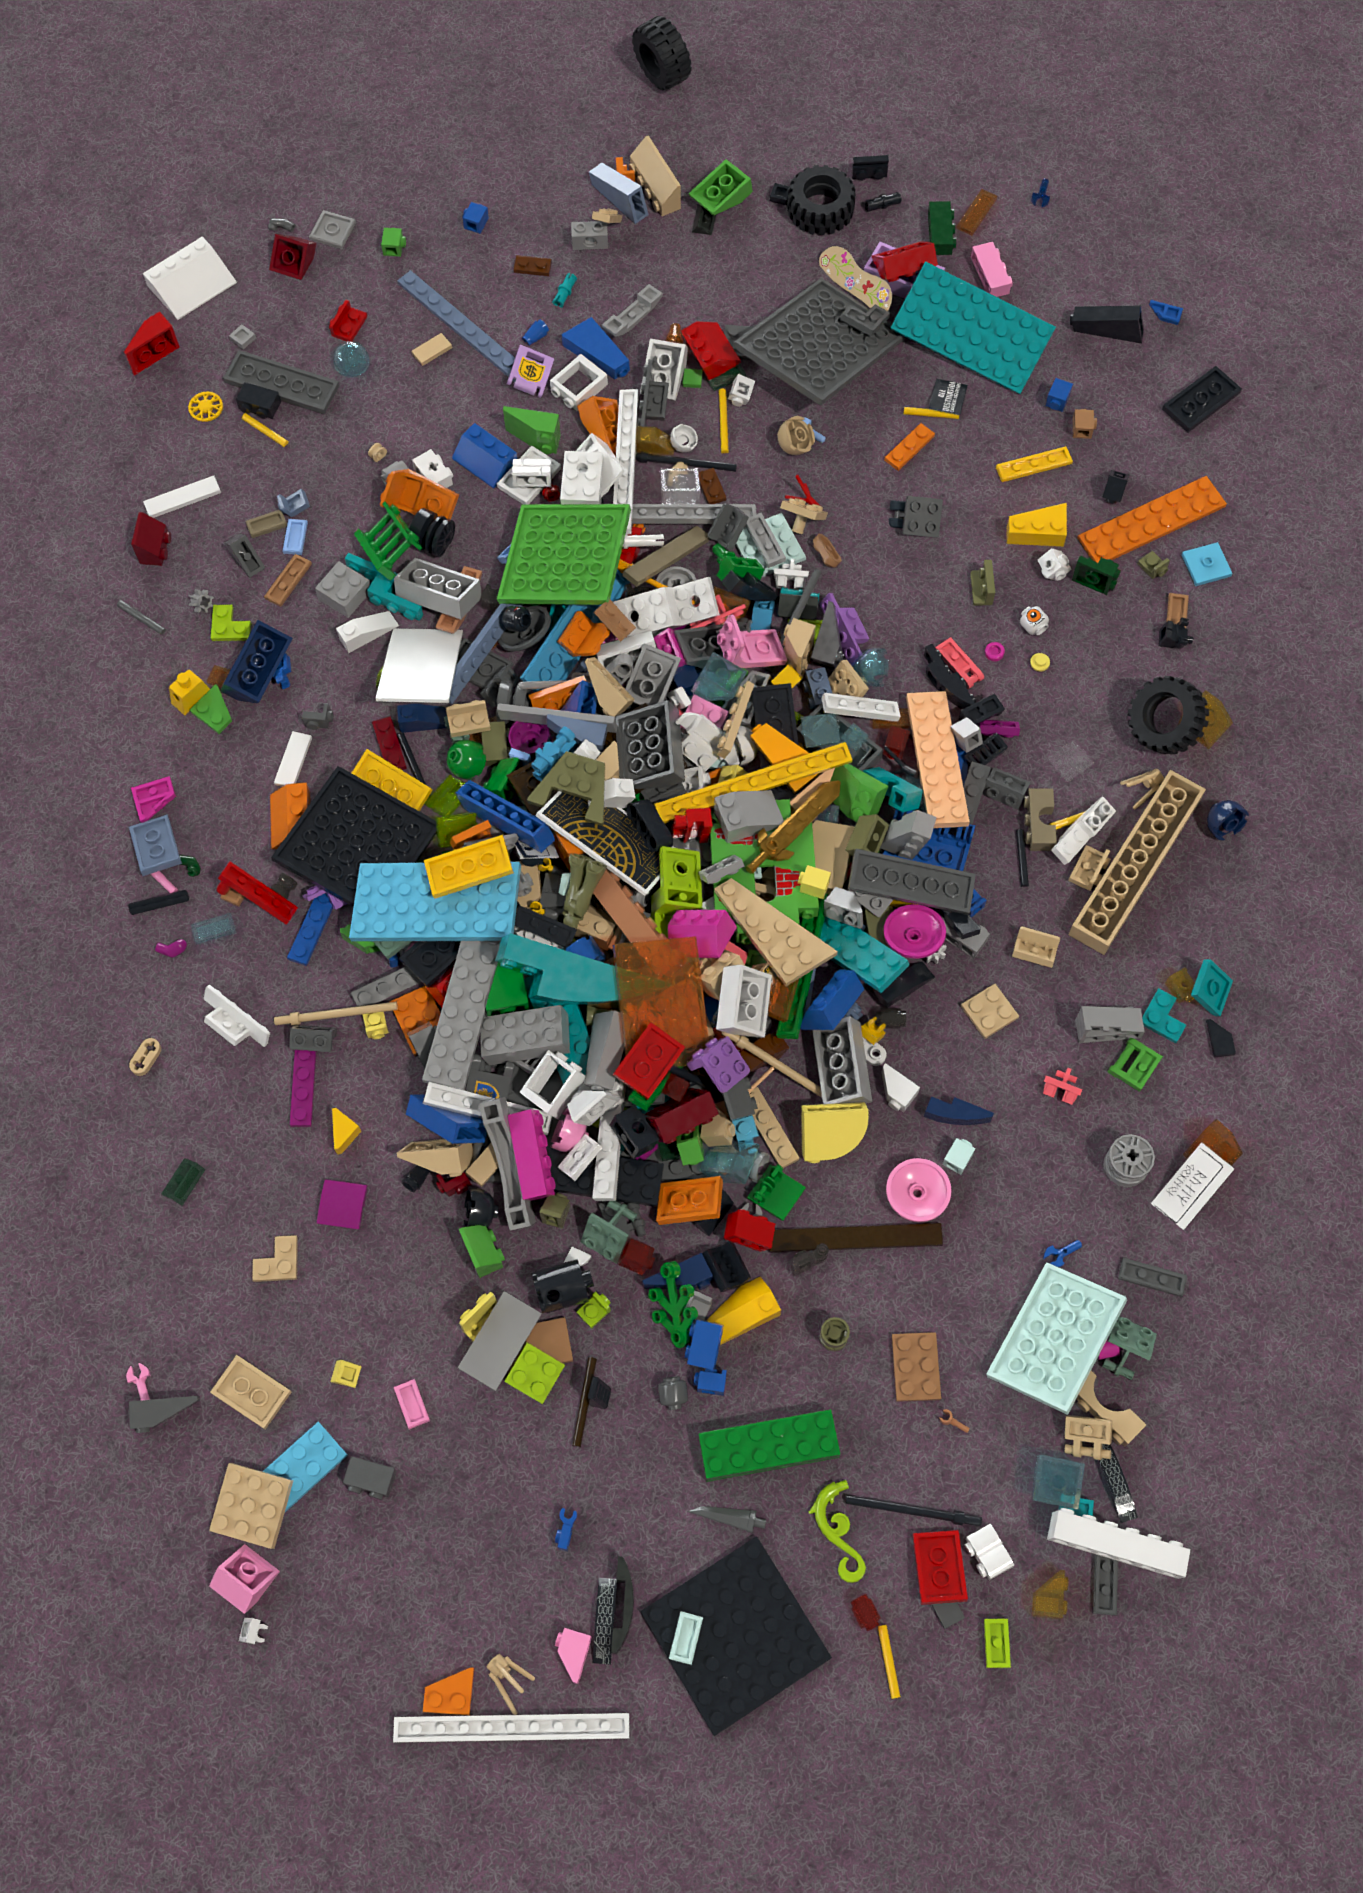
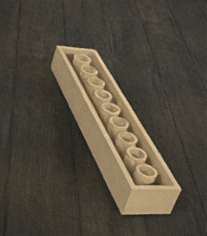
[1068,770,1206,955]

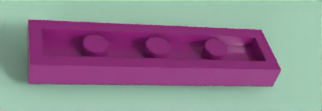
[290,1050,317,1127]

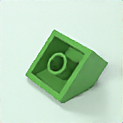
[459,1225,505,1278]

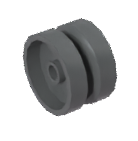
[496,681,531,725]

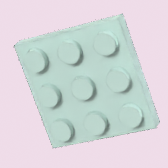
[735,513,806,577]

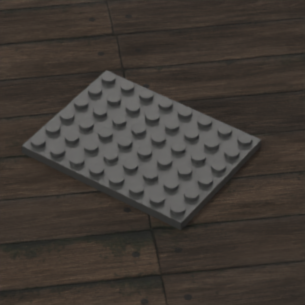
[733,278,906,406]

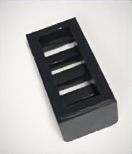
[963,733,1008,766]
[588,1377,611,1409]

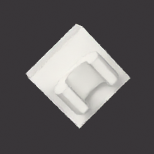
[239,1618,268,1644]

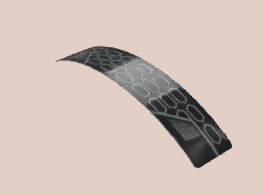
[1092,1444,1138,1523]
[592,1578,617,1664]

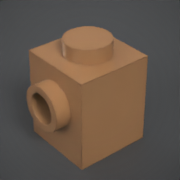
[1072,409,1097,439]

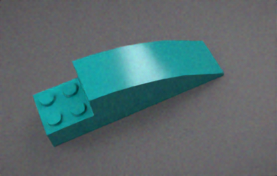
[495,933,670,1004]

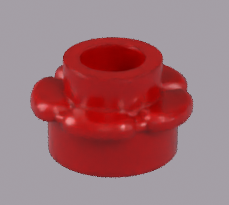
[542,484,560,502]

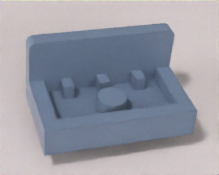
[802,667,833,711]

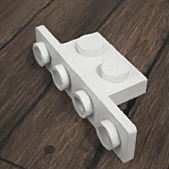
[204,985,270,1047]

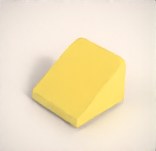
[331,1360,361,1388]

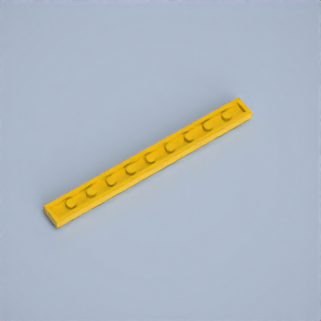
[654,742,853,823]

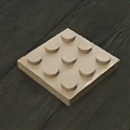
[209,1463,294,1549]

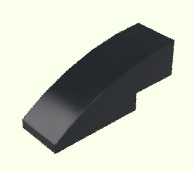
[721,570,780,601]
[874,961,935,1009]

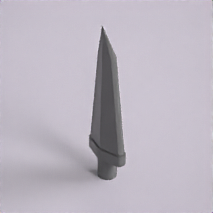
[687,1506,766,1533]

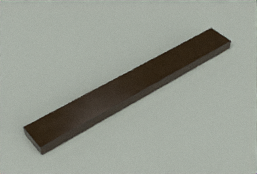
[770,1223,943,1253]

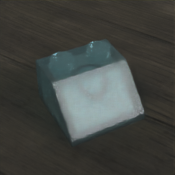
[691,652,747,701]
[699,1142,760,1184]
[1032,1454,1085,1510]

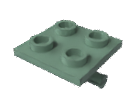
[581,1201,638,1264]
[1102,1316,1157,1380]

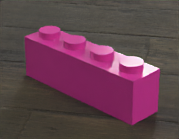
[507,1109,555,1201]

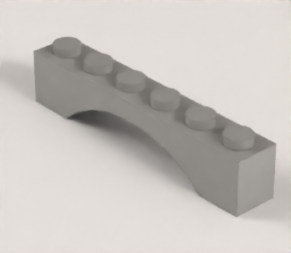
[479,1097,536,1230]

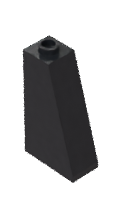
[1070,305,1144,344]

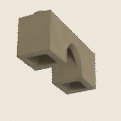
[1023,789,1057,851]

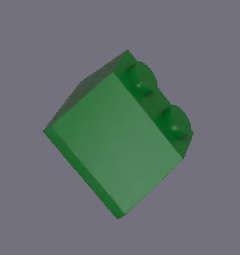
[483,757,522,802]

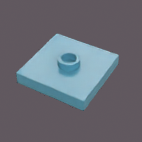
[1182,542,1233,586]

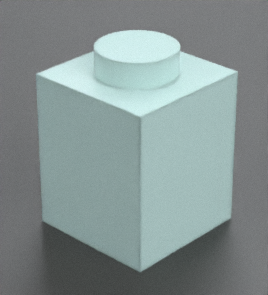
[942,1138,975,1175]

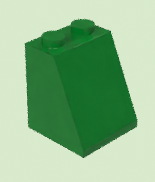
[486,962,529,1017]

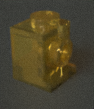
[1165,967,1195,1003]

